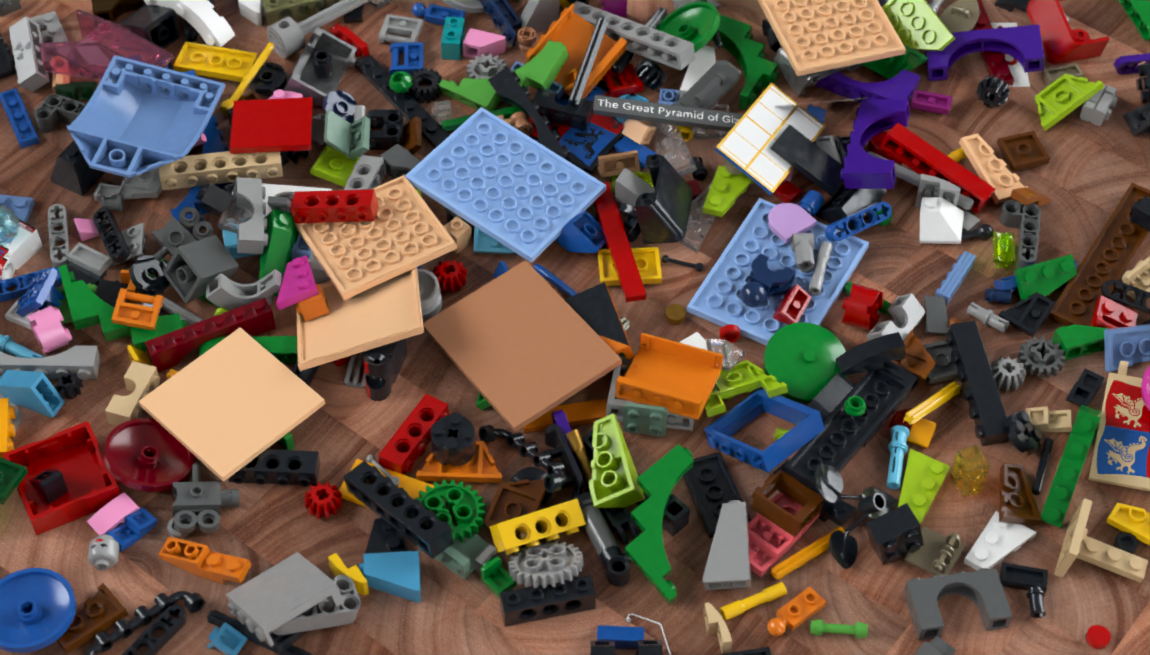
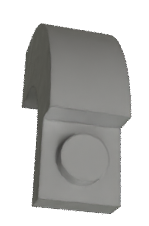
[206,269,282,310]

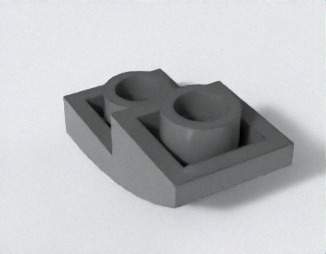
[923,295,948,336]

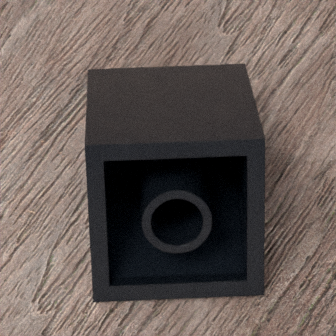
[119,5,180,57]
[50,140,106,196]

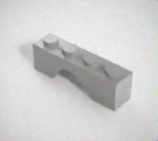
[235,177,268,254]

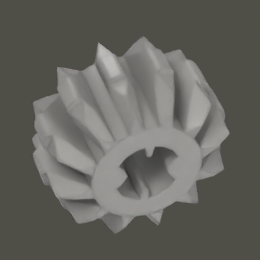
[991,356,1026,393]

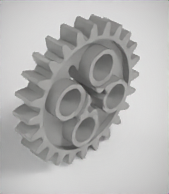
[508,541,584,588]

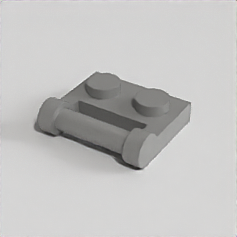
[378,14,423,43]

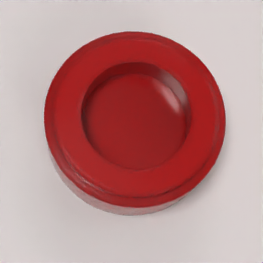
[719,324,741,343]
[1085,625,1111,649]

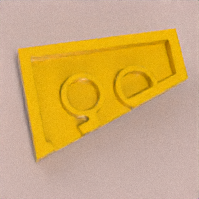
[1106,503,1150,546]

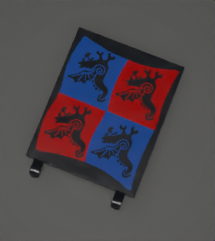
[528,80,650,173]

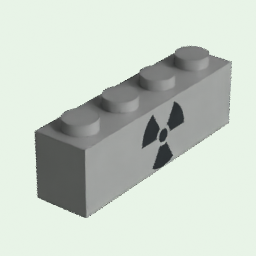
[9,16,50,93]

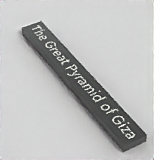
[593,95,744,132]

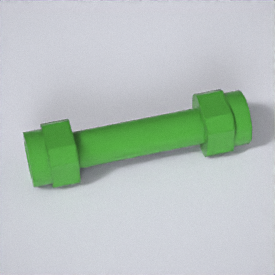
[810,619,868,639]

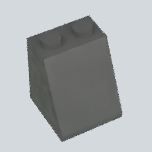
[163,235,239,304]

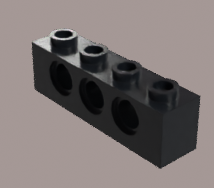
[228,449,320,487]
[500,575,596,627]

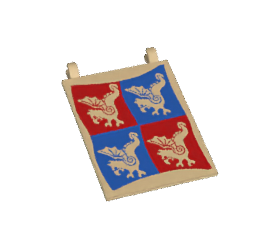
[1089,361,1150,492]

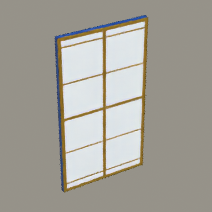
[714,83,826,195]

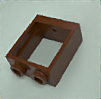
[751,469,824,537]

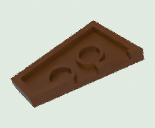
[999,463,1042,525]

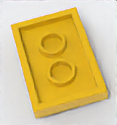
[597,247,662,286]

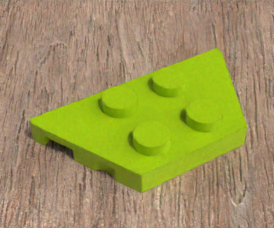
[1035,74,1104,131]

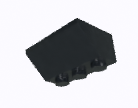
[816,184,887,230]

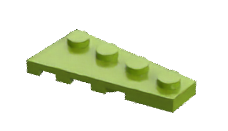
[898,449,951,525]

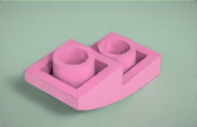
[87,492,140,535]

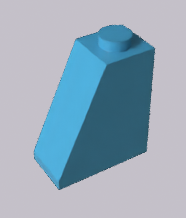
[0,370,65,418]
[359,551,421,603]

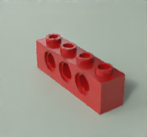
[290,189,378,223]
[378,394,450,475]

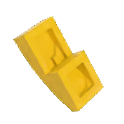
[328,553,369,596]

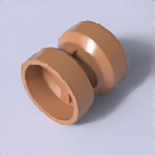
[518,27,536,54]
[509,111,533,136]

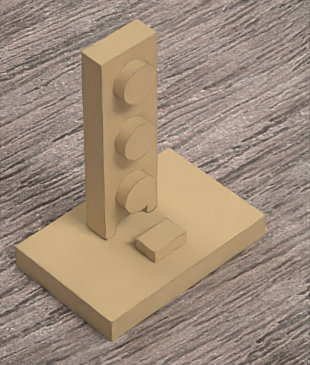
[1054,498,1148,583]

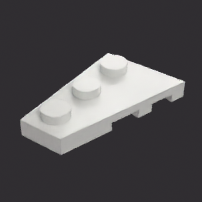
[964,511,1037,570]

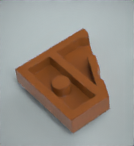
[892,331,936,380]

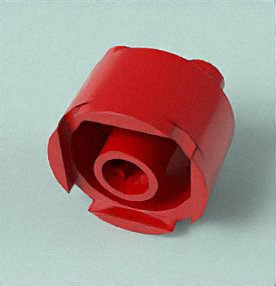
[842,284,884,331]

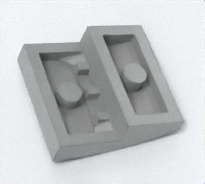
[915,174,960,207]

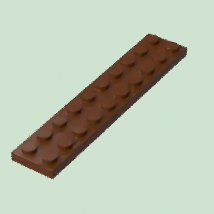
[1048,183,1150,326]

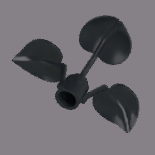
[815,463,897,569]

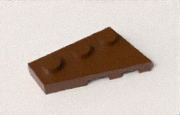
[56,583,128,654]

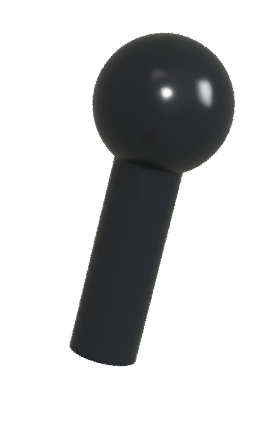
[961,224,994,241]

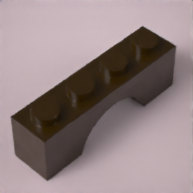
[92,0,157,26]

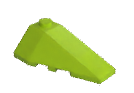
[589,413,645,508]

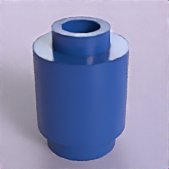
[798,190,825,217]

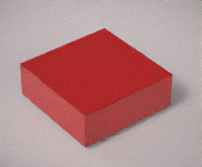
[773,180,802,203]

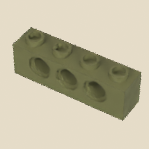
[262,0,339,26]

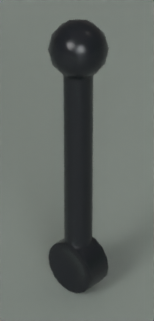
[662,255,704,272]

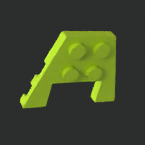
[705,360,788,417]

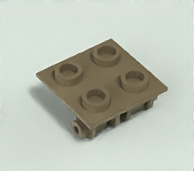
[904,526,965,576]

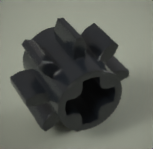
[54,373,83,400]

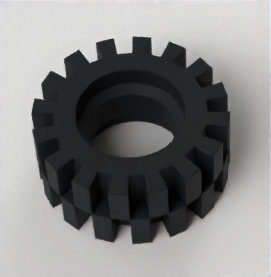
[408,68,442,103]

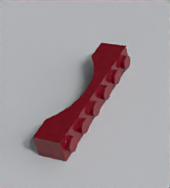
[145,298,276,372]

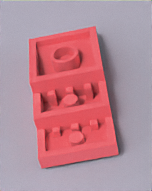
[748,492,820,578]

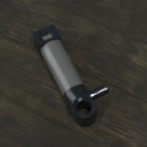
[573,491,631,587]

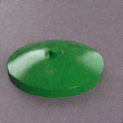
[656,1,720,53]
[763,322,847,403]

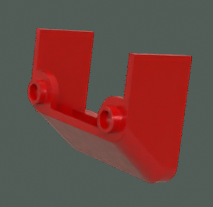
[1026,0,1110,65]

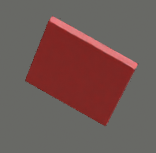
[230,97,313,154]

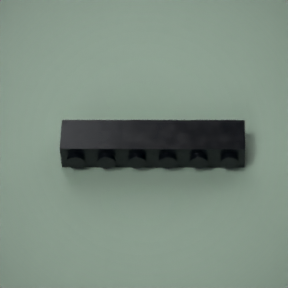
[945,321,1011,446]

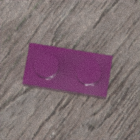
[911,89,952,115]

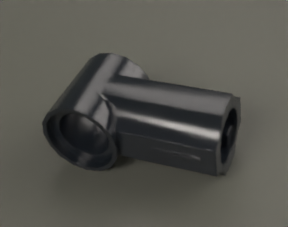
[762,19,782,53]

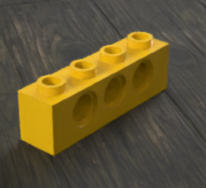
[489,498,586,555]

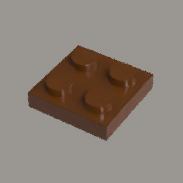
[997,131,1050,171]

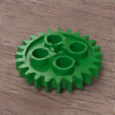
[415,479,485,545]

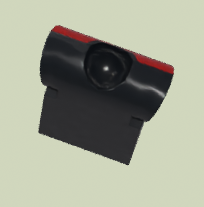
[364,339,407,401]

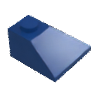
[556,210,606,253]

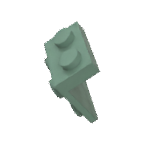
[324,110,370,160]
[623,403,668,437]
[435,532,490,580]

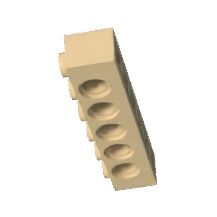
[159,151,283,190]

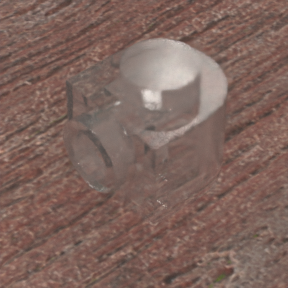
[431,100,452,125]

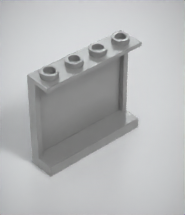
[226,552,344,647]

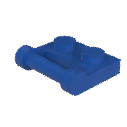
[389,42,424,76]

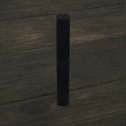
[1032,438,1054,495]

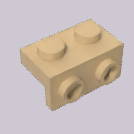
[1121,256,1150,300]

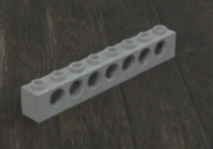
[568,1,695,70]
[309,155,387,283]

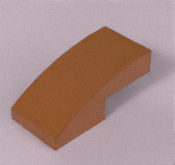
[1011,187,1051,207]

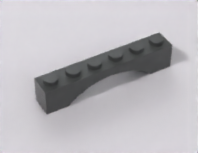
[380,144,472,226]

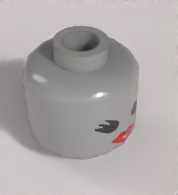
[88,535,119,571]

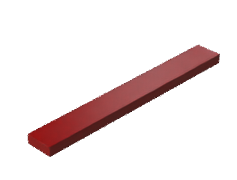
[593,182,647,303]

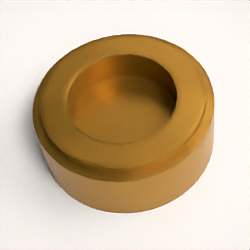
[665,304,686,324]

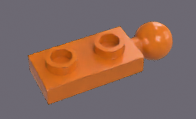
[767,586,826,636]

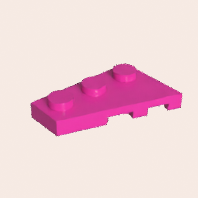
[276,255,318,310]

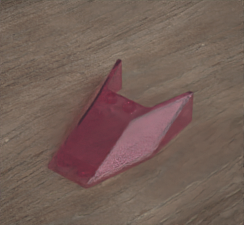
[39,9,174,79]

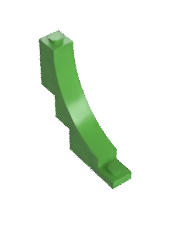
[439,40,569,111]

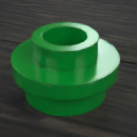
[844,396,866,417]

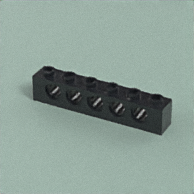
[343,461,454,559]

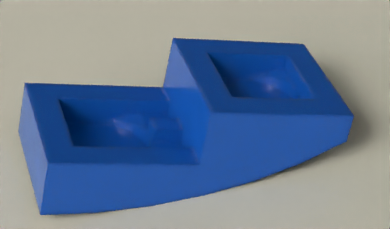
[106,507,158,552]

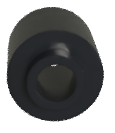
[313,50,333,79]

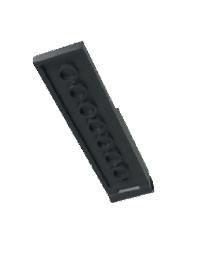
[784,361,919,492]

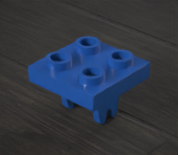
[16,268,65,317]

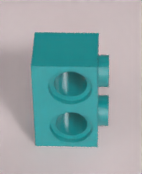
[441,17,465,60]

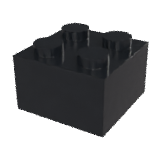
[866,503,924,565]

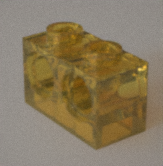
[950,445,990,497]

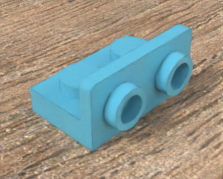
[473,227,514,255]

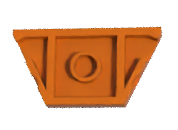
[416,441,502,483]

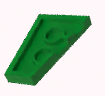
[1014,254,1077,300]

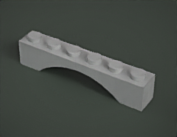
[0,345,101,380]

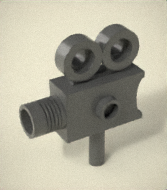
[152,207,214,261]
[173,463,239,534]

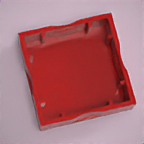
[3,421,121,536]

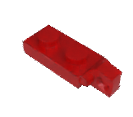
[329,23,370,58]

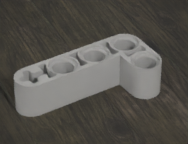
[272,575,361,635]

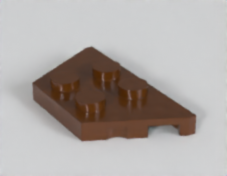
[483,477,547,556]

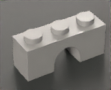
[866,293,926,341]

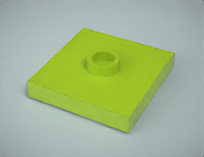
[310,145,360,187]

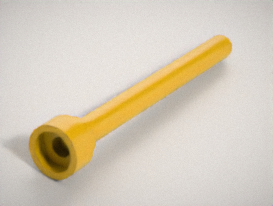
[219,42,275,116]

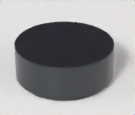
[1114,532,1138,554]

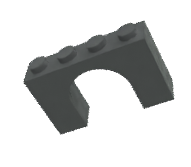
[904,568,1012,641]

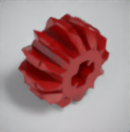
[433,259,467,293]
[304,481,342,520]

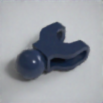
[740,254,796,308]

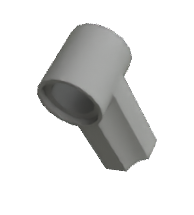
[791,233,815,272]

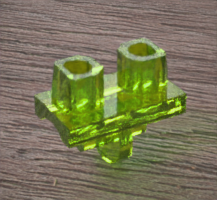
[992,231,1015,269]

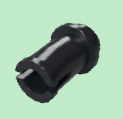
[690,156,708,181]
[1026,586,1046,618]

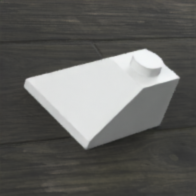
[920,197,964,244]

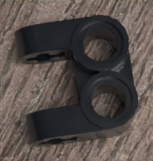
[366,109,404,150]

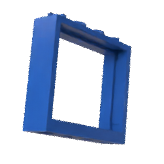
[704,388,825,473]

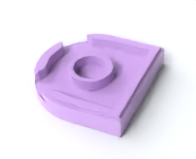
[768,203,817,244]

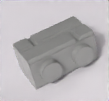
[1080,82,1118,126]

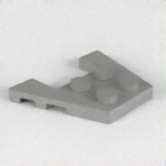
[93,167,162,201]

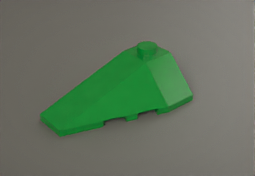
[259,209,300,296]

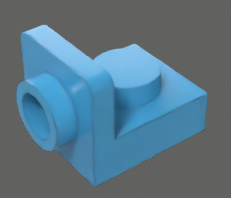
[206,622,248,655]

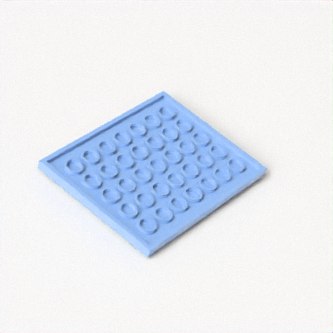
[405,107,606,263]
[687,198,869,346]

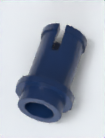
[984,287,1012,304]

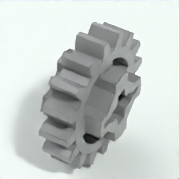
[467,53,507,79]

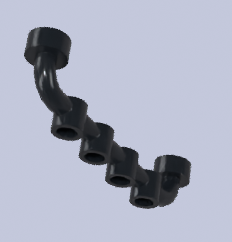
[479,425,567,493]
[85,591,205,655]

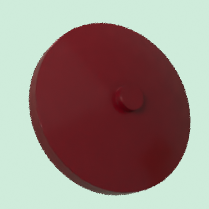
[103,418,194,492]

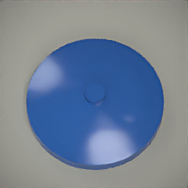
[0,568,76,653]

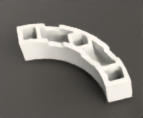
[144,0,235,47]

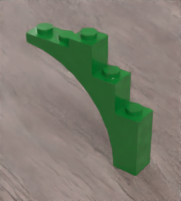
[711,14,779,111]
[1041,404,1102,528]

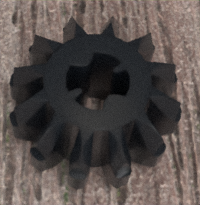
[634,58,667,90]
[976,75,1010,108]

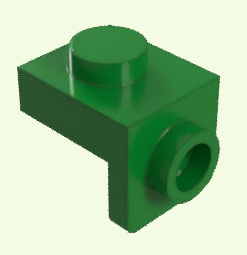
[481,556,517,598]

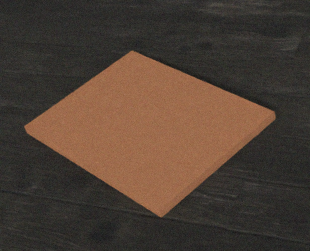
[423,260,622,432]

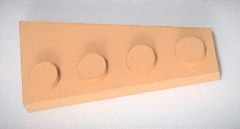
[959,133,1029,204]

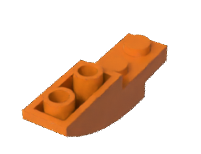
[158,537,252,584]

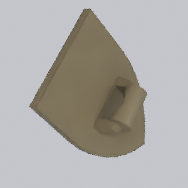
[939,0,979,33]

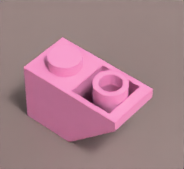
[463,28,506,59]

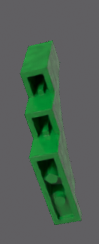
[58,265,187,352]
[625,444,694,604]

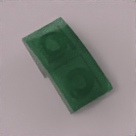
[55,81,98,101]

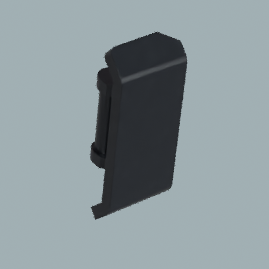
[543,424,583,500]

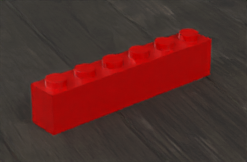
[880,123,996,214]

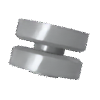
[417,268,443,322]

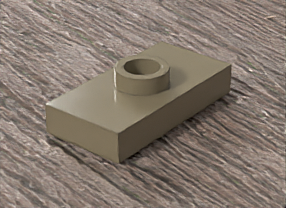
[1041,63,1085,86]

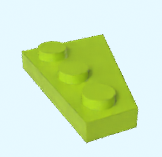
[702,165,754,217]

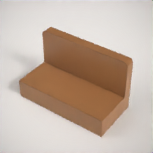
[597,150,640,178]

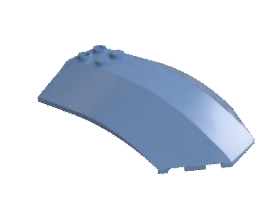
[67,55,226,178]

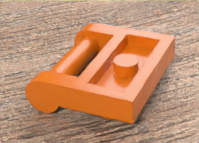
[111,288,164,331]

